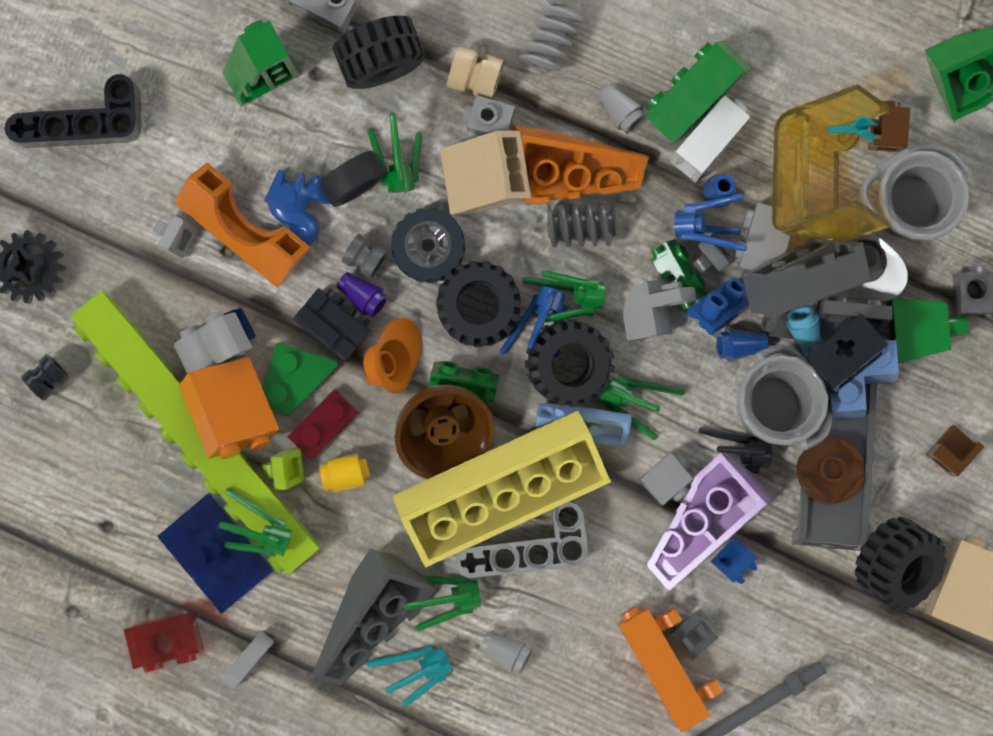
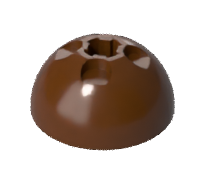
[394,384,495,479]

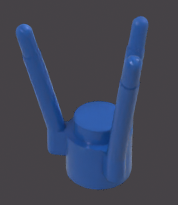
[674,193,747,251]
[500,286,569,357]

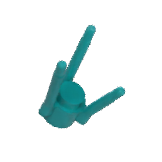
[366,645,453,707]

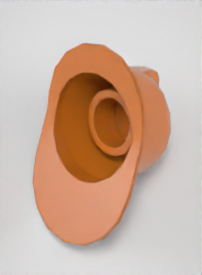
[363,318,422,393]

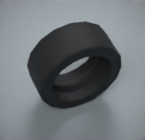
[320,151,387,207]

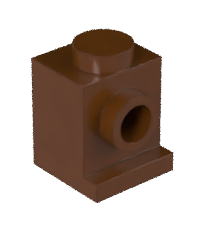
[868,101,910,152]

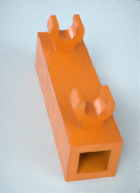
[617,605,724,733]

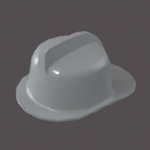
[839,229,908,302]

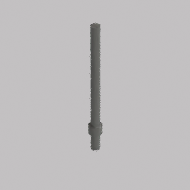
[698,661,827,736]

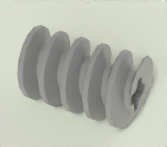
[519,0,584,74]

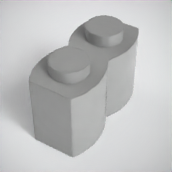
[173,310,253,374]

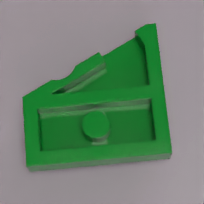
[262,343,339,417]

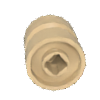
[447,45,504,100]

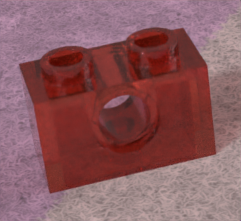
[123,610,204,673]

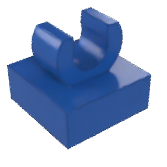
[710,538,757,584]

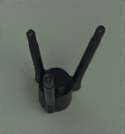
[691,428,772,484]

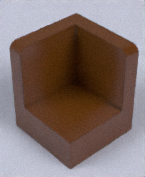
[926,425,984,477]

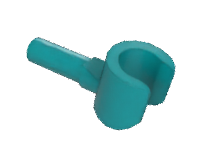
[828,115,878,141]

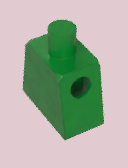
[886,298,968,364]

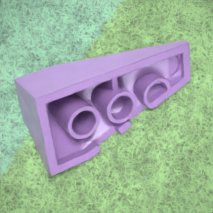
[647,453,775,591]

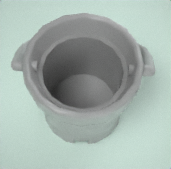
[860,144,970,240]
[736,344,832,450]

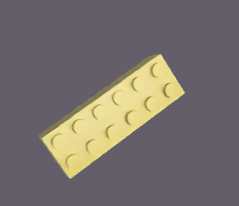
[392,410,611,568]

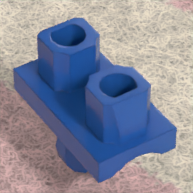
[687,277,749,335]

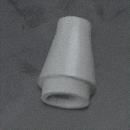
[598,84,645,134]
[479,632,532,674]

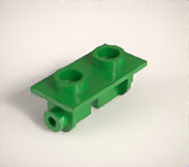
[651,239,706,310]
[429,361,499,404]

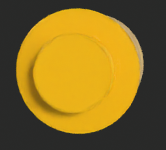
[319,453,371,493]

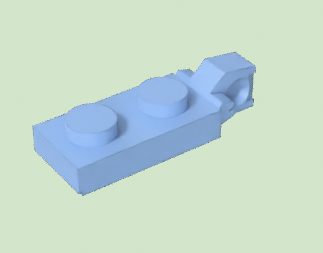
[536,403,632,448]

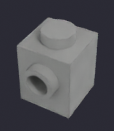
[462,95,515,136]
[638,453,693,506]

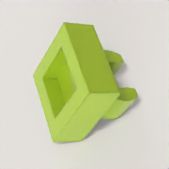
[261,448,304,490]

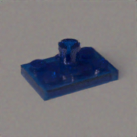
[157,493,274,614]

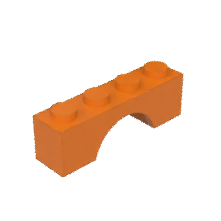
[175,163,311,288]

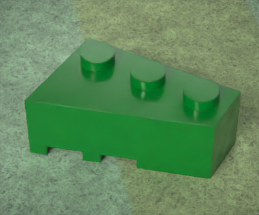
[222,20,299,107]
[645,40,752,144]

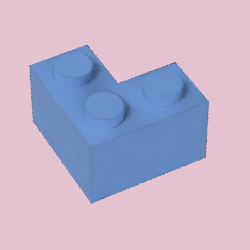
[829,340,899,419]

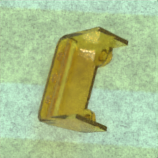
[772,84,889,242]

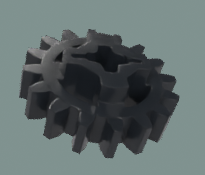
[0,230,66,304]

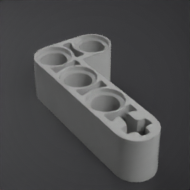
[456,501,588,578]

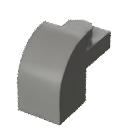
[623,281,697,341]

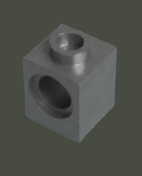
[952,266,993,316]

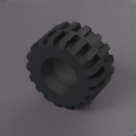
[332,15,426,89]
[436,261,521,347]
[525,319,615,407]
[855,517,947,612]

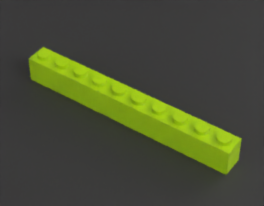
[70,290,322,575]

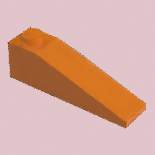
[511,124,649,205]

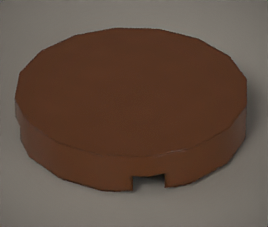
[796,437,865,505]

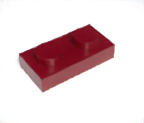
[287,389,359,460]

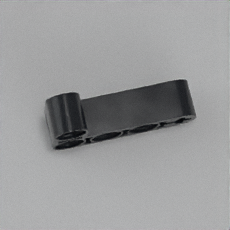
[4,74,142,148]

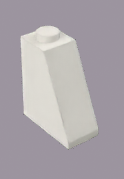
[670,95,750,183]

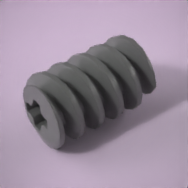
[547,203,616,247]

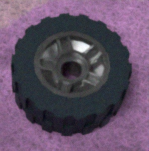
[391,207,465,284]

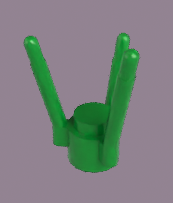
[367,113,422,193]
[523,270,605,323]
[600,374,685,440]
[219,488,293,557]
[404,575,481,631]

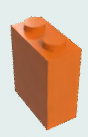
[179,357,279,459]

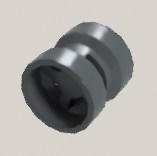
[341,234,387,279]

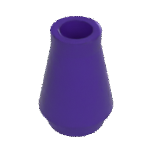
[336,272,388,318]

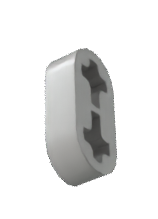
[220,631,275,691]

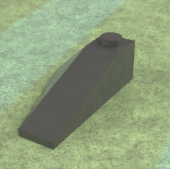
[312,548,437,686]

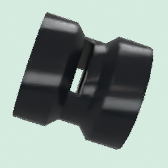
[21,354,70,401]

